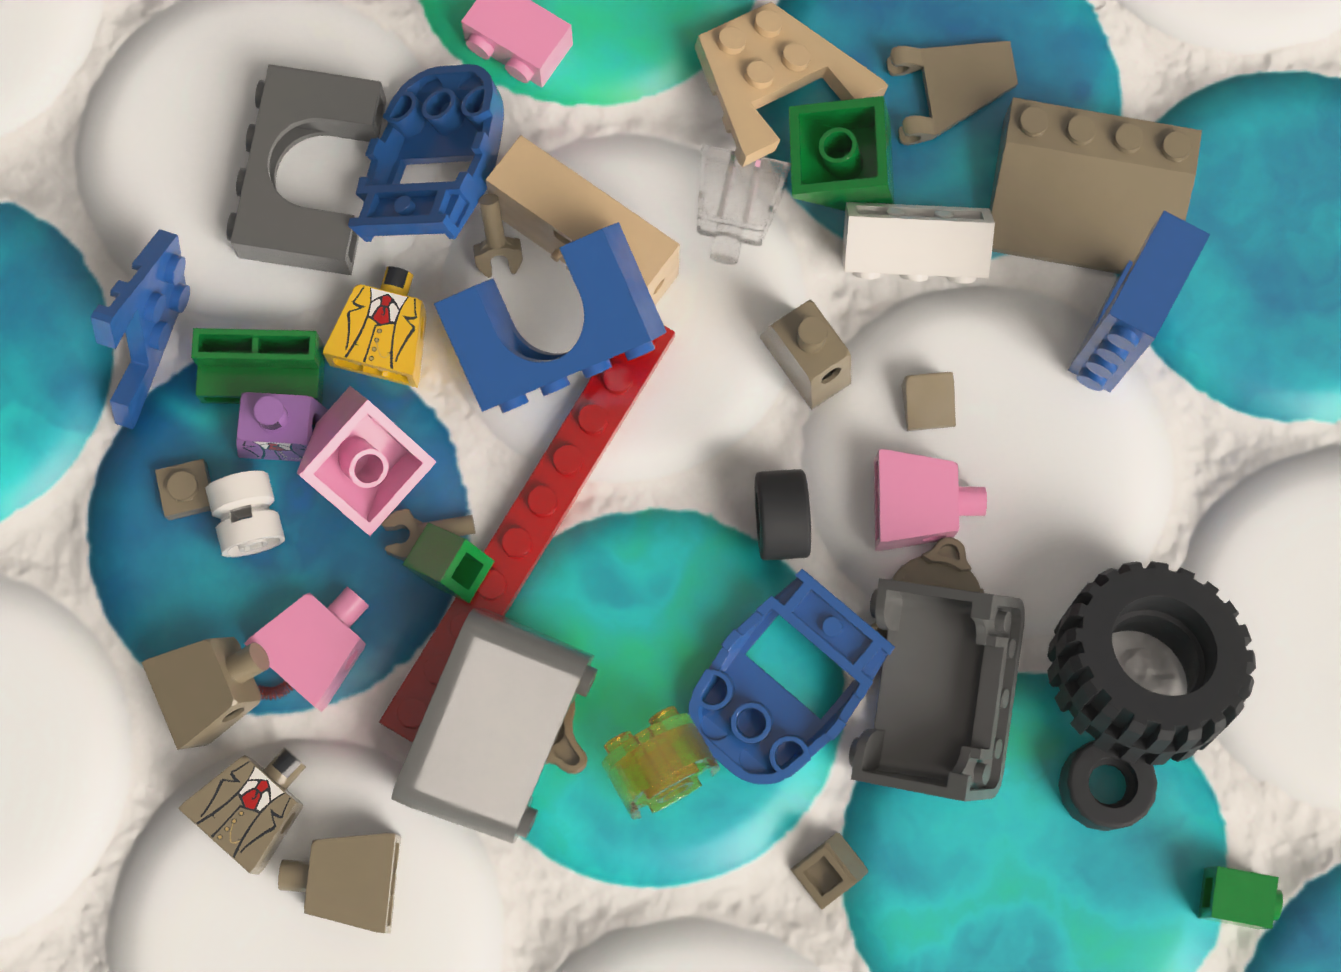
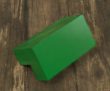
[191,328,325,404]

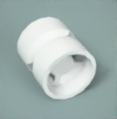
[205,471,285,557]

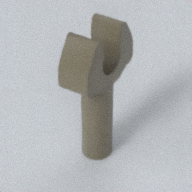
[473,194,523,278]
[382,509,476,561]

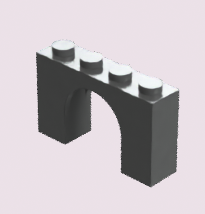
[226,64,386,275]

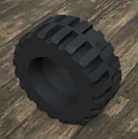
[1047,561,1256,765]

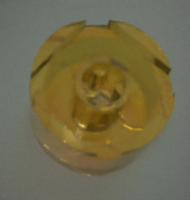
[601,706,720,819]

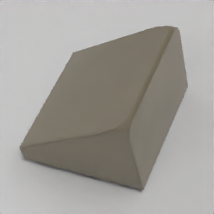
[901,372,956,431]
[790,832,868,910]

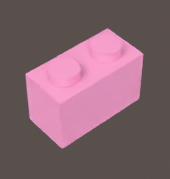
[461,0,573,88]

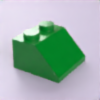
[789,96,894,211]

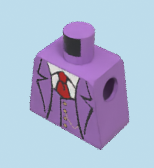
[236,392,328,461]

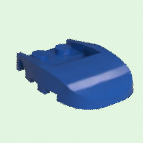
[348,64,504,242]
[688,569,895,784]

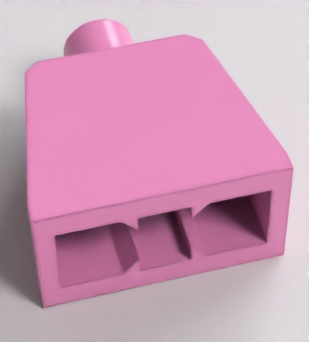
[874,449,987,551]
[244,586,369,712]

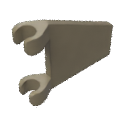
[886,41,1018,145]

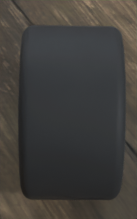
[754,469,811,561]
[1058,740,1158,831]

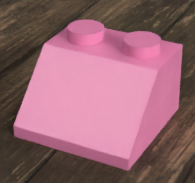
[297,386,436,536]

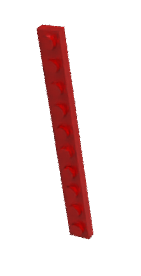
[379,326,675,743]

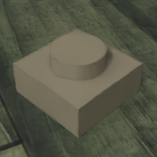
[155,459,211,520]

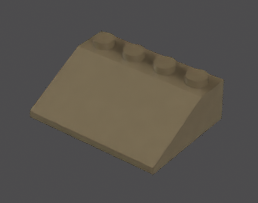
[989,97,1202,274]

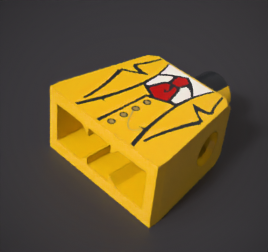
[323,266,426,388]

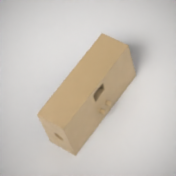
[486,135,680,306]

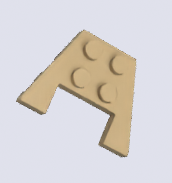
[695,2,888,167]

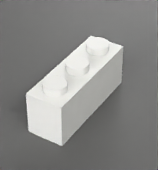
[842,202,995,283]

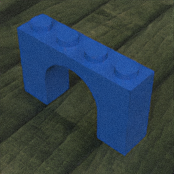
[1068,210,1210,393]
[434,222,666,413]

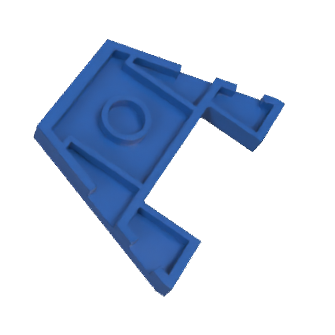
[90,229,190,429]

